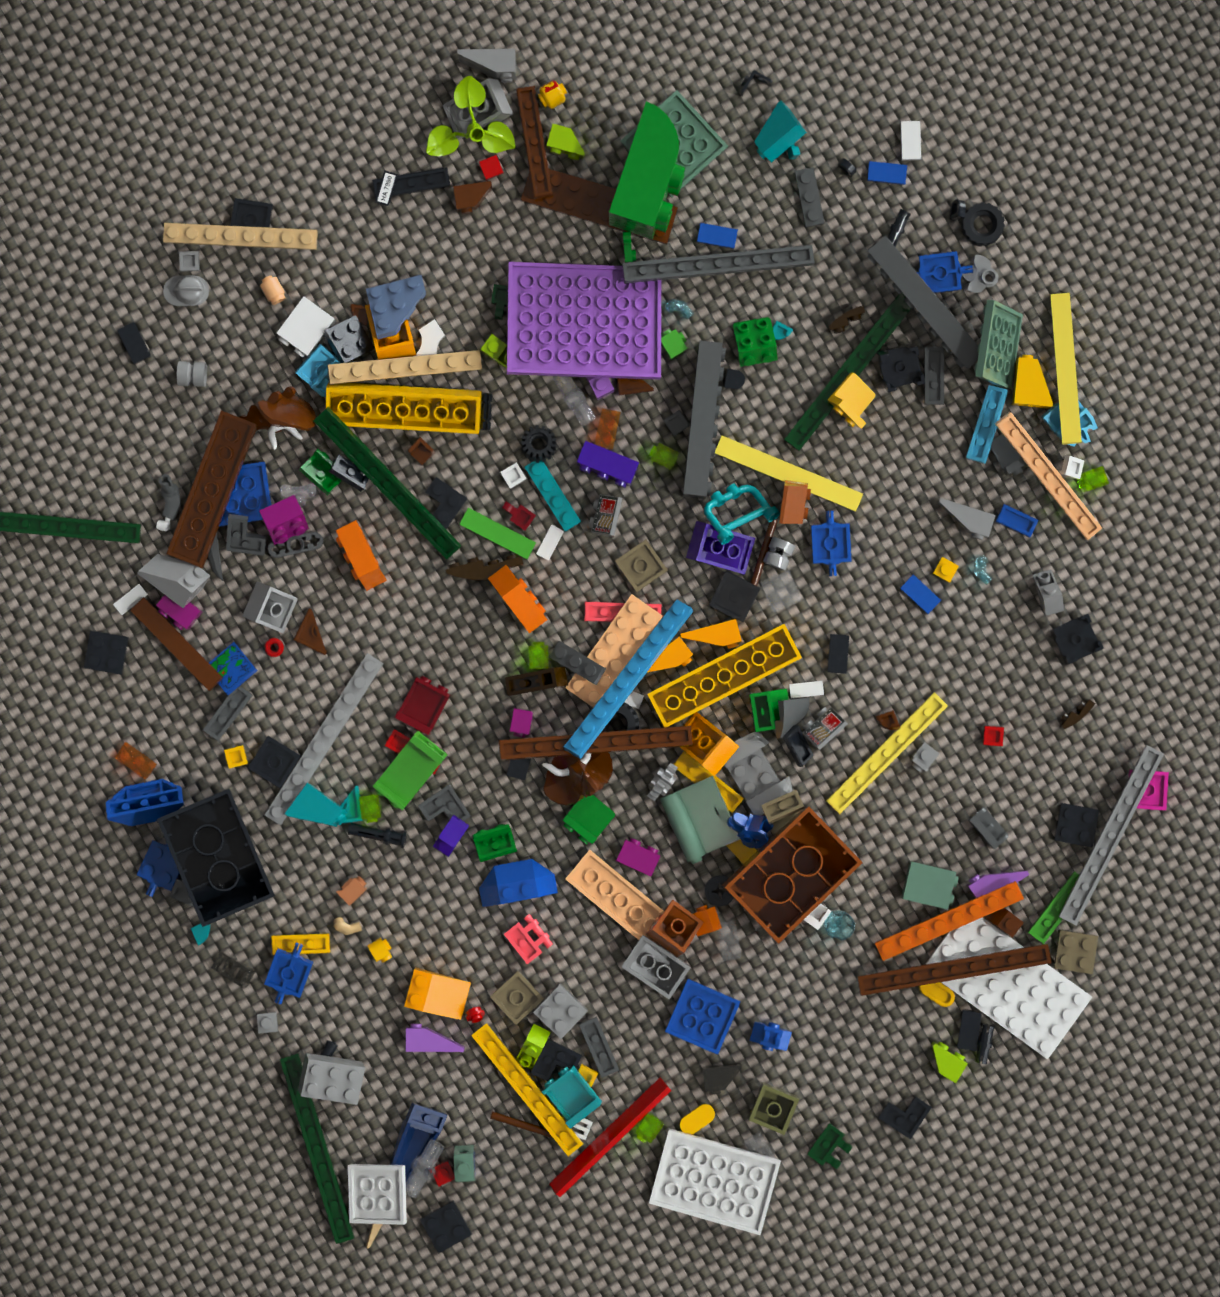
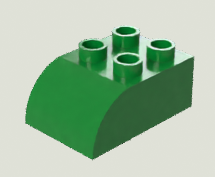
[609,101,686,240]

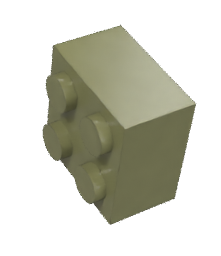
[748,1082,799,1135]

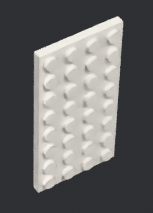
[925,917,1092,1059]

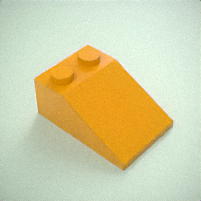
[365,304,416,360]
[680,712,739,776]
[404,968,471,1020]

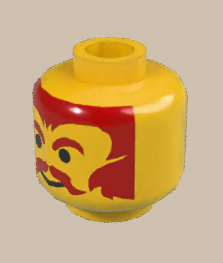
[538,80,567,109]

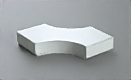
[416,319,445,356]

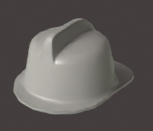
[163,275,209,306]

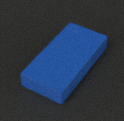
[867,161,907,185]
[697,223,738,249]
[995,504,1038,538]
[900,574,941,614]

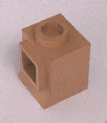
[336,876,367,906]

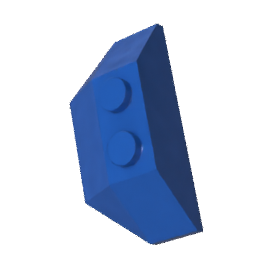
[106,779,184,826]
[479,859,558,907]

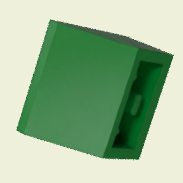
[749,689,789,732]

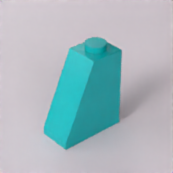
[754,100,807,163]
[285,783,348,827]

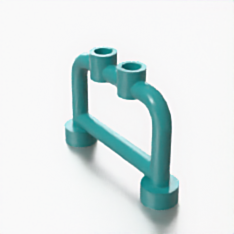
[704,483,780,545]

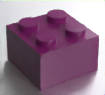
[259,495,309,545]

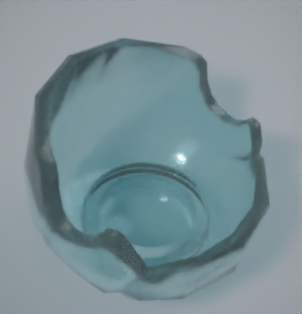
[824,910,855,940]

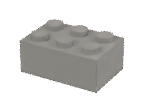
[298,1053,365,1105]

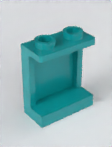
[542,1065,602,1129]

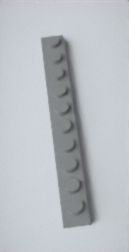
[265,653,384,825]
[1058,745,1164,926]

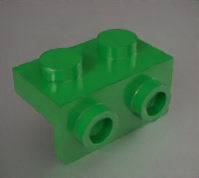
[299,449,343,496]
[472,824,517,862]

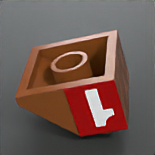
[779,480,811,524]
[646,900,704,957]

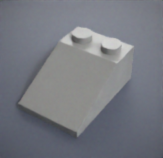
[457,49,517,83]
[442,79,513,140]
[137,554,210,608]
[622,935,691,999]

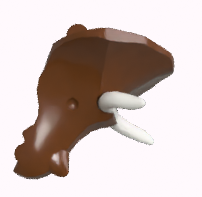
[239,386,316,450]
[542,752,613,806]

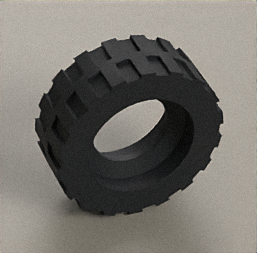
[961,202,1005,247]

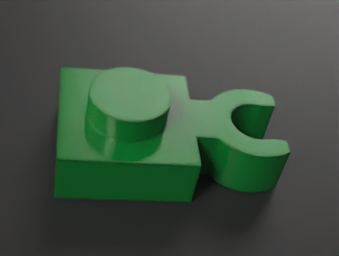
[623,232,636,263]

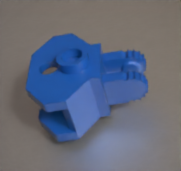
[727,813,774,848]
[749,1021,792,1051]

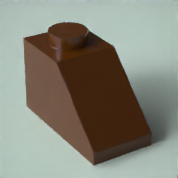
[453,181,492,214]
[984,908,1024,938]

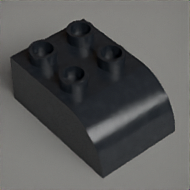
[157,789,275,927]

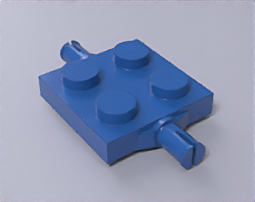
[917,251,973,293]
[811,511,852,576]
[137,840,180,897]
[264,943,314,1004]

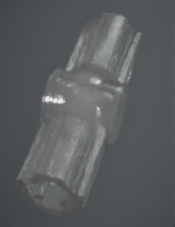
[553,376,596,427]
[406,1139,445,1198]

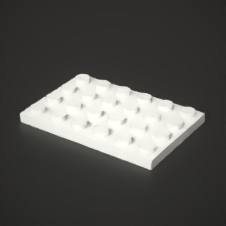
[649,1128,781,1235]

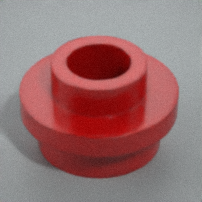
[265,638,284,657]
[466,1007,485,1023]

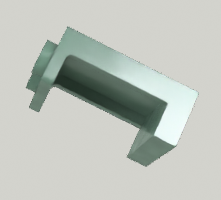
[901,861,959,910]

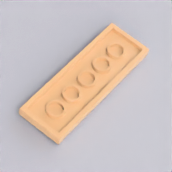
[565,594,663,708]
[565,849,663,945]

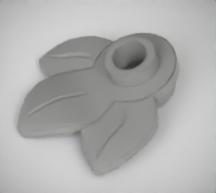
[962,255,999,293]

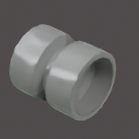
[177,361,207,387]
[763,537,796,571]

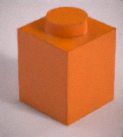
[693,905,722,937]

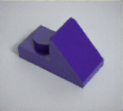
[433,815,469,857]

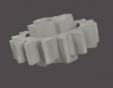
[647,762,678,801]

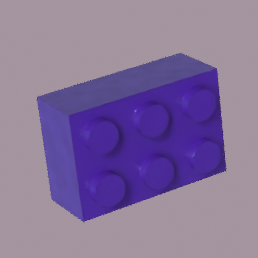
[577,441,639,488]

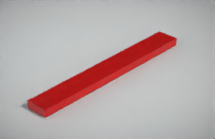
[549,1078,671,1197]

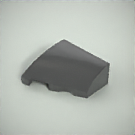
[775,698,810,738]

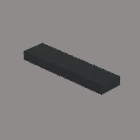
[372,167,451,199]

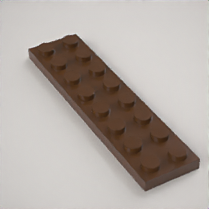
[521,169,678,245]
[166,410,258,568]

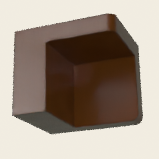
[407,437,436,466]

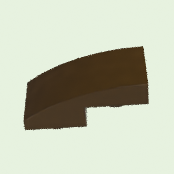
[828,305,865,334]
[1059,699,1096,729]

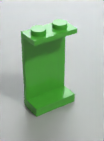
[373,731,448,811]

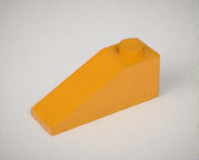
[680,619,742,649]
[647,636,693,673]

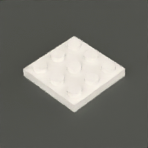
[348,1164,407,1225]

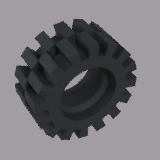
[521,425,556,463]

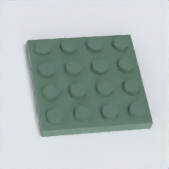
[620,90,728,198]
[974,300,1023,390]

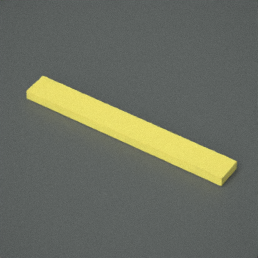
[1050,293,1082,445]
[715,436,863,512]
[826,692,948,814]

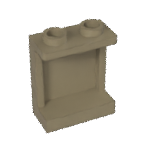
[761,790,805,835]

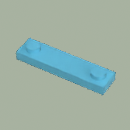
[966,385,1008,464]

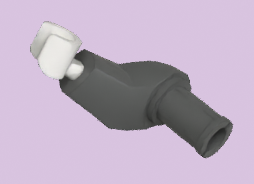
[156,474,181,531]

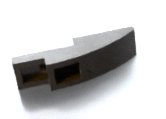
[445,554,524,581]

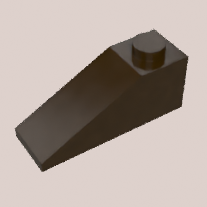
[505,667,568,696]

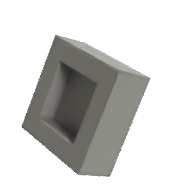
[179,251,200,272]
[257,1012,278,1034]

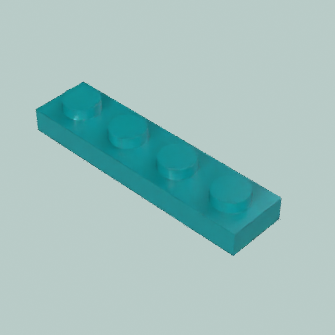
[524,460,581,532]

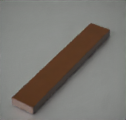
[516,86,553,199]
[130,597,223,691]

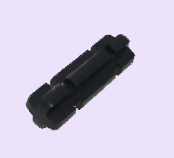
[480,393,492,431]

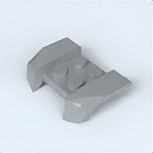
[725,732,793,815]

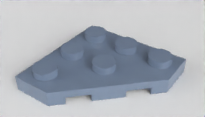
[366,275,426,339]

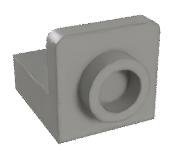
[910,742,939,772]

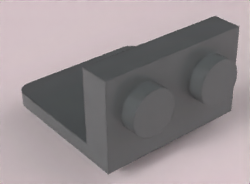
[991,426,1027,476]

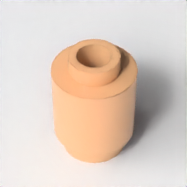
[260,275,286,305]

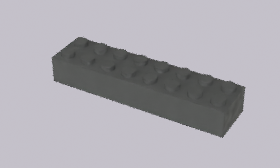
[867,235,979,369]
[683,340,726,499]

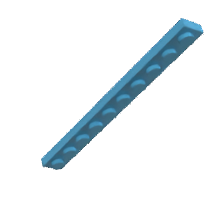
[564,600,693,759]

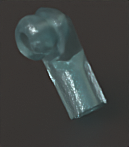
[666,299,694,320]
[974,556,993,585]

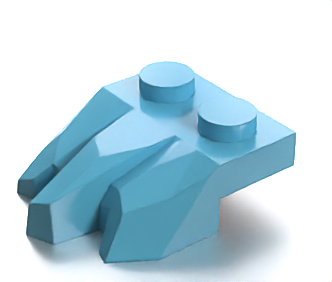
[295,343,340,397]
[1041,400,1098,447]

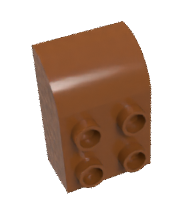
[722,806,863,944]

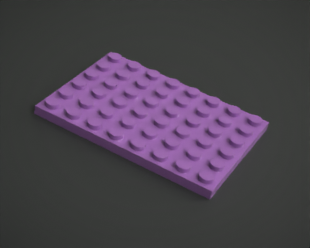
[507,262,661,380]

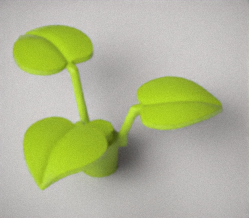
[426,76,516,156]

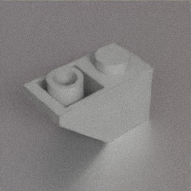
[1033,570,1064,616]

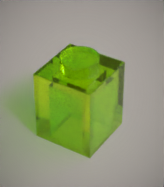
[649,443,680,472]
[1077,466,1109,492]
[529,642,549,669]
[359,794,382,823]
[635,1112,664,1144]

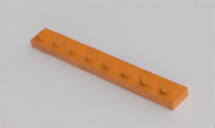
[875,881,1024,961]

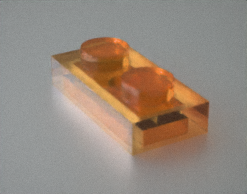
[595,408,621,450]
[114,742,157,780]

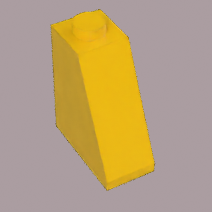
[1012,355,1053,409]

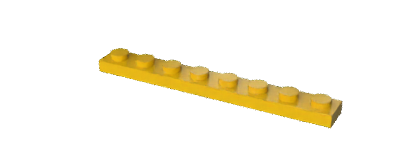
[471,1023,584,1156]

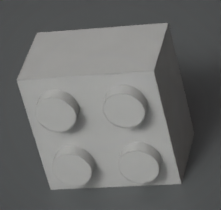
[533,983,588,1039]

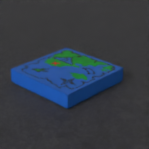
[209,642,258,695]

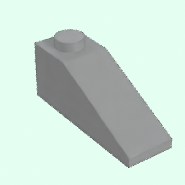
[938,498,996,540]

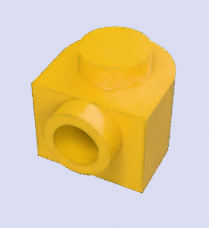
[367,937,392,963]

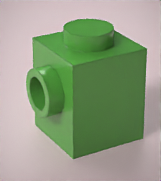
[661,329,688,360]

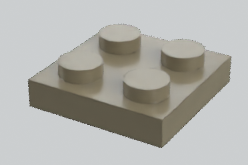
[615,539,668,593]
[1054,930,1098,974]
[490,970,544,1025]

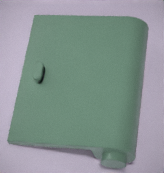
[660,776,740,864]

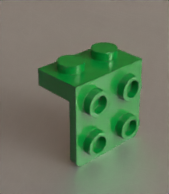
[733,317,778,367]
[563,795,615,845]

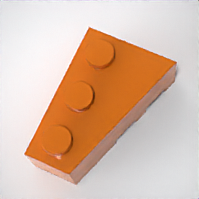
[335,520,387,591]
[488,565,548,634]

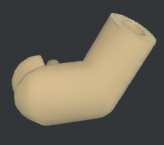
[334,917,362,935]

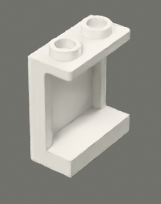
[277,297,336,358]

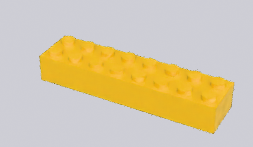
[326,382,482,434]
[647,624,802,728]

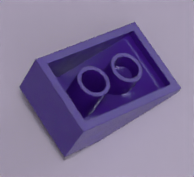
[686,521,755,575]

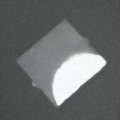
[760,570,802,613]

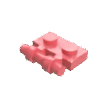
[504,914,553,964]

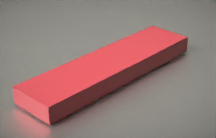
[584,602,662,622]

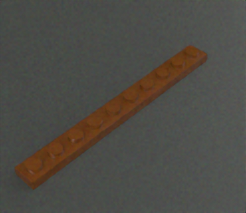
[499,726,693,761]
[857,944,1051,996]

